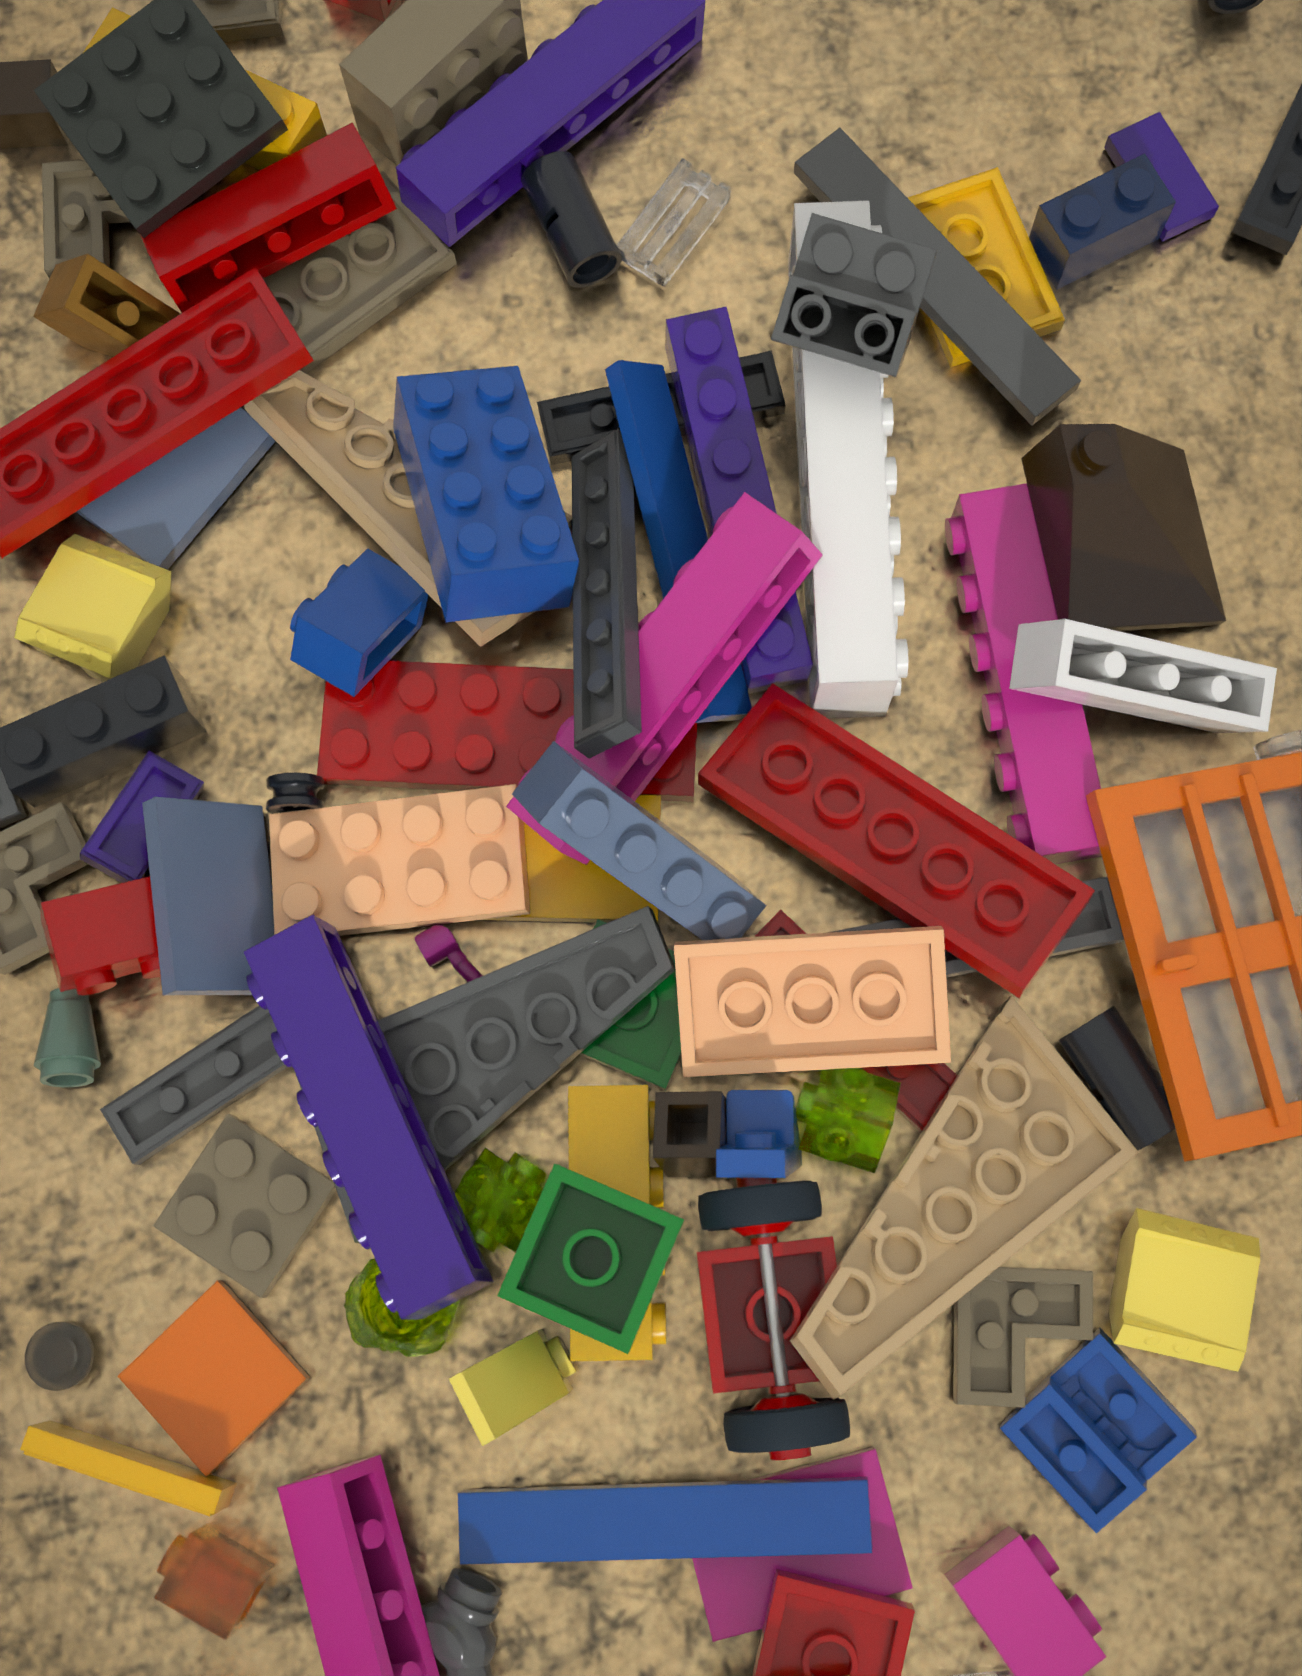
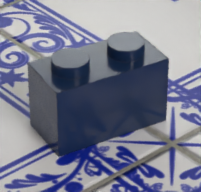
[1029,153,1176,290]

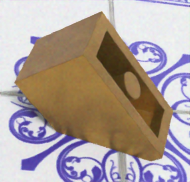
[33,253,180,357]

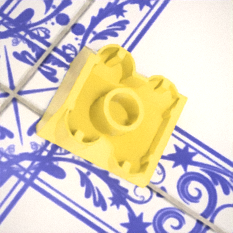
[14,534,171,682]
[1108,1208,1260,1372]

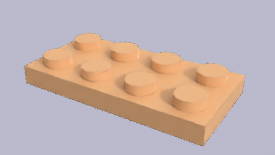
[269,784,530,936]
[674,926,951,1077]

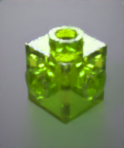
[796,1068,901,1173]
[454,1148,547,1253]

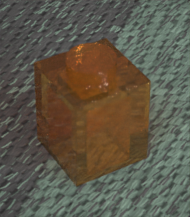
[154,1524,275,1640]

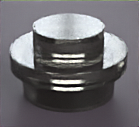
[25,1322,94,1391]

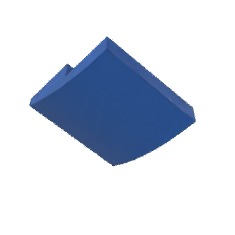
[1000,1327,1197,1534]

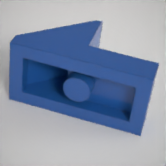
[716,1090,802,1178]

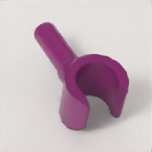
[415,925,483,982]

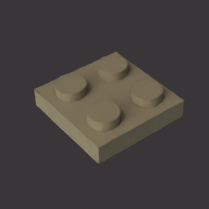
[153,1114,336,1298]

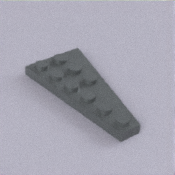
[295,906,676,1243]

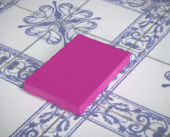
[692,1447,913,1642]

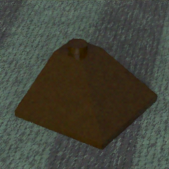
[1021,424,1226,631]

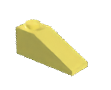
[449,1329,577,1446]

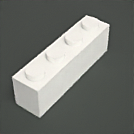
[1009,619,1277,733]

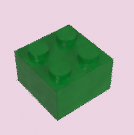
[497,1163,684,1354]

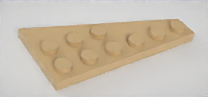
[244,370,572,647]
[790,995,1139,1400]

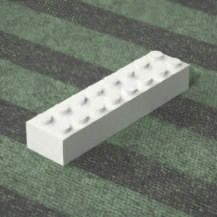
[788,201,908,718]

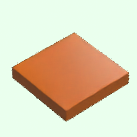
[117,1280,310,1477]

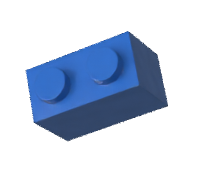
[290,549,428,697]

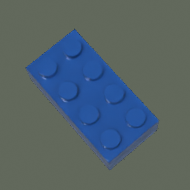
[393,366,579,623]

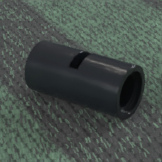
[521,151,622,288]
[1059,1006,1176,1151]

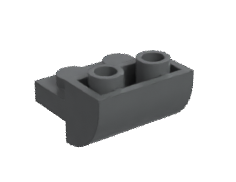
[771,213,937,378]

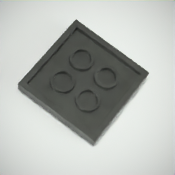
[33,0,288,238]

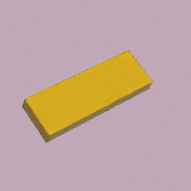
[20,1420,237,1517]

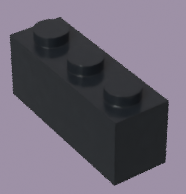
[0,655,206,808]

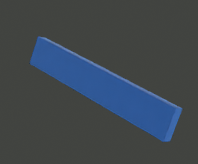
[605,360,752,723]
[458,1477,873,1565]

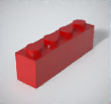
[140,122,397,313]

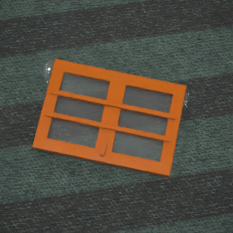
[1086,730,1302,1162]

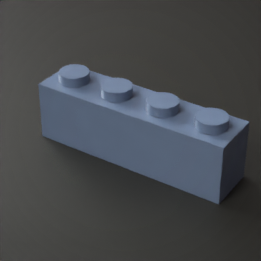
[512,741,767,940]

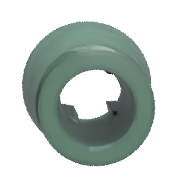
[34,988,101,1087]

